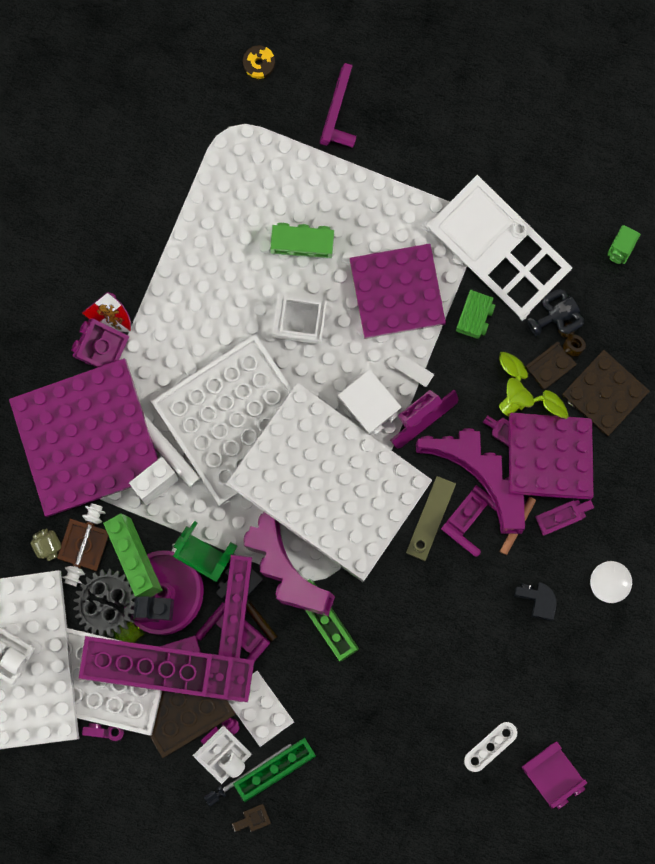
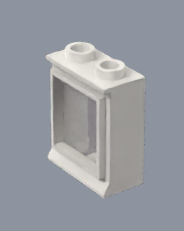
[272,293,331,344]

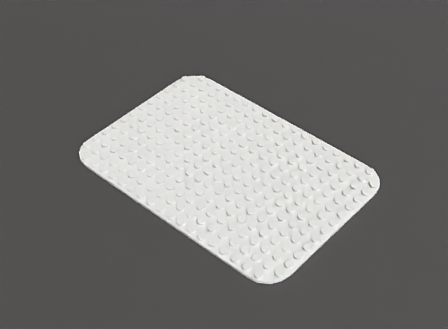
[100,124,467,581]

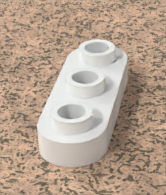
[464,722,517,772]

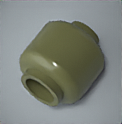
[30,528,61,561]

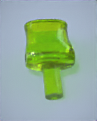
[114,622,144,643]

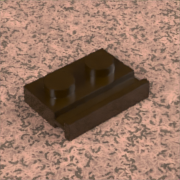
[525,342,577,391]

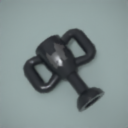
[527,289,584,337]

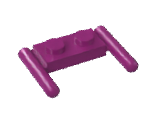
[441,485,496,557]
[195,602,270,662]

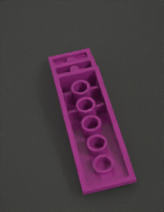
[79,636,254,702]

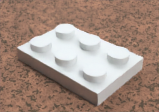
[227,671,294,747]

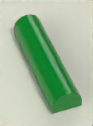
[233,738,316,802]

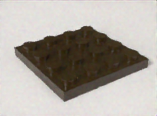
[149,691,236,758]

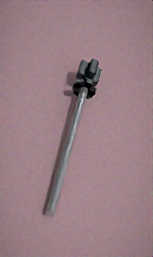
[204,744,292,806]

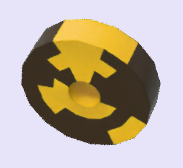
[243,45,275,79]

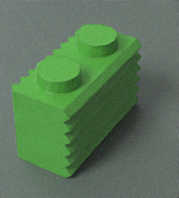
[607,225,641,264]
[456,290,495,339]

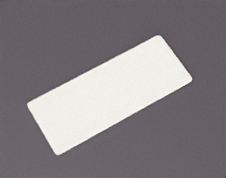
[394,354,434,387]

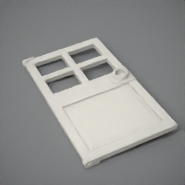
[426,175,572,321]

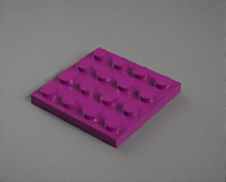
[349,244,446,339]
[509,413,593,499]

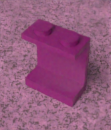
[521,741,587,809]

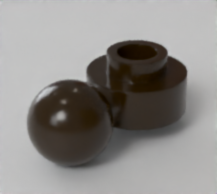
[559,321,586,356]

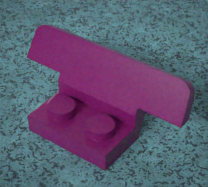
[390,390,459,448]

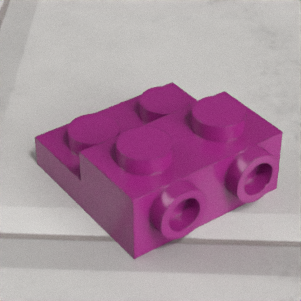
[71,319,130,367]

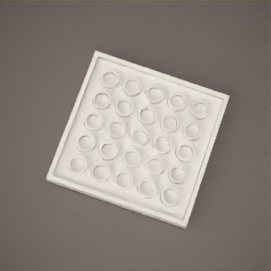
[151,334,292,506]

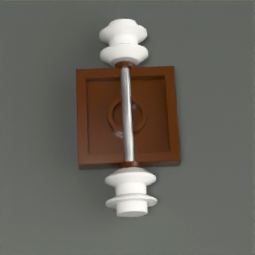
[57,503,109,587]

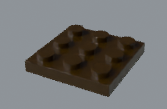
[562,350,650,437]

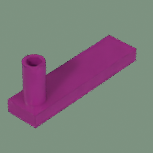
[319,63,356,148]

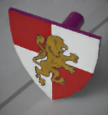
[82,292,131,332]

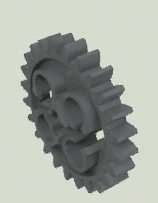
[73,569,135,637]

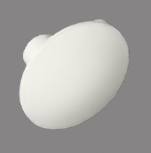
[590,561,632,603]

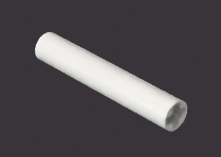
[145,417,201,488]

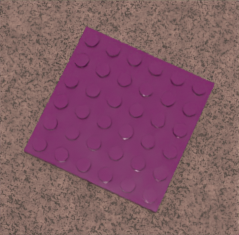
[9,358,158,517]

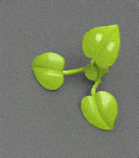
[499,352,568,419]

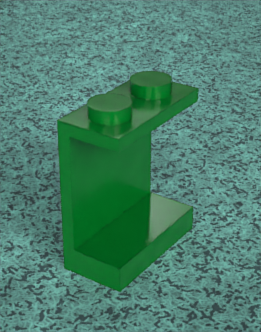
[173,521,238,582]

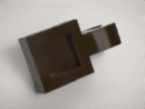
[232,804,271,832]

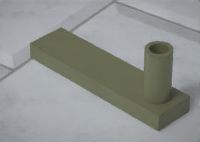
[406,476,456,561]

